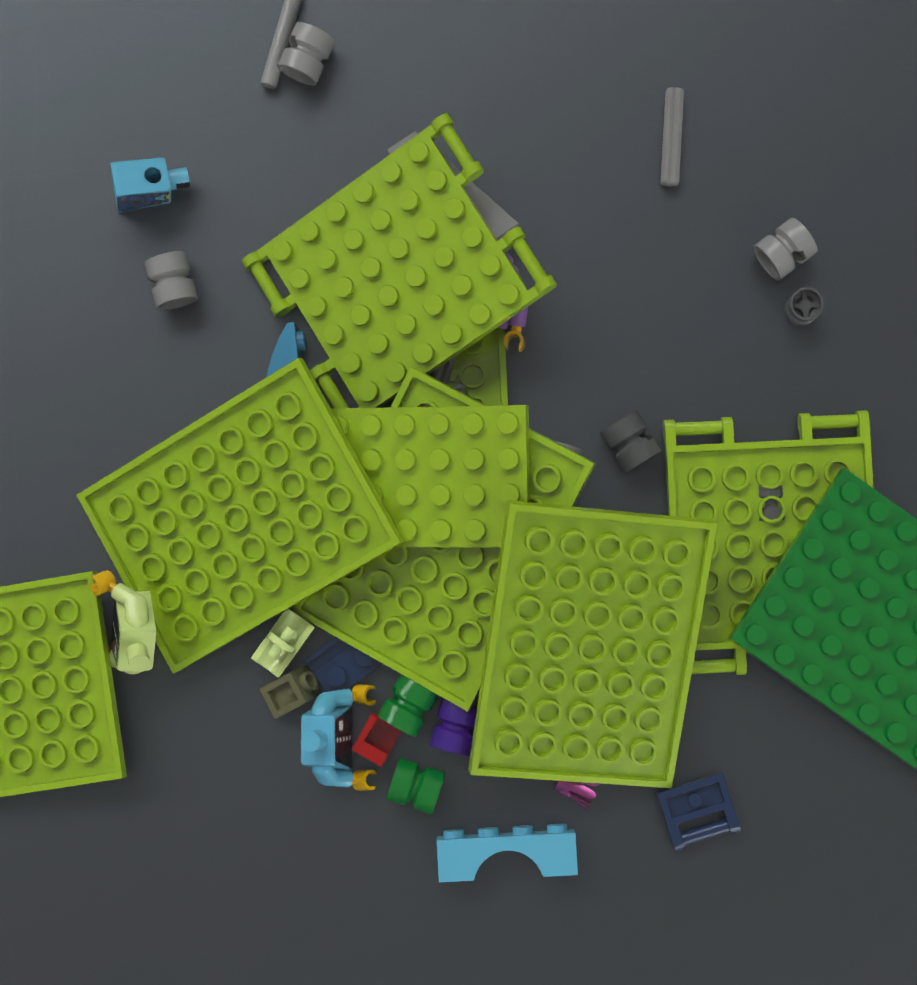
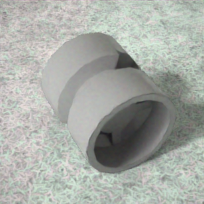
[277,22,335,86]
[753,218,818,281]
[144,251,199,310]

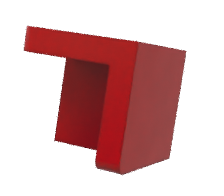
[351,712,401,767]

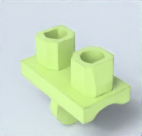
[251,608,315,678]

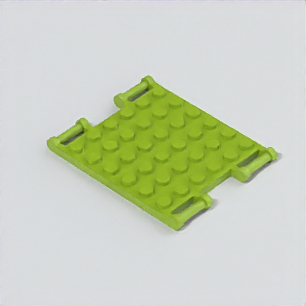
[241,113,557,408]
[663,410,874,675]

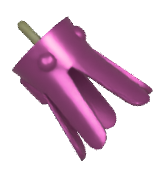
[554,781,600,812]

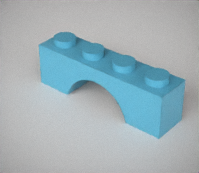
[437,824,578,883]

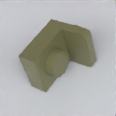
[259,665,321,719]

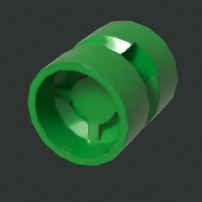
[377,674,439,737]
[386,757,446,815]

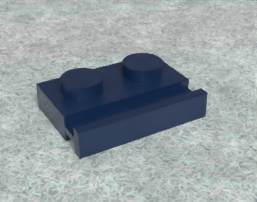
[304,637,383,692]

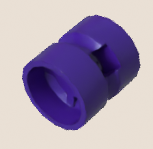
[429,698,477,756]

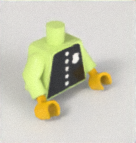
[90,570,156,675]

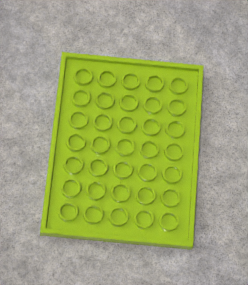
[76,358,404,674]
[292,367,596,712]
[468,500,718,788]

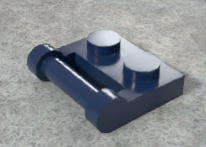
[656,772,741,853]

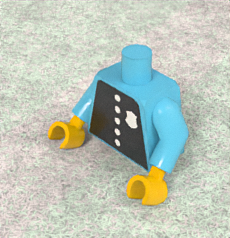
[300,684,377,791]

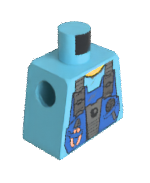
[110,157,190,213]

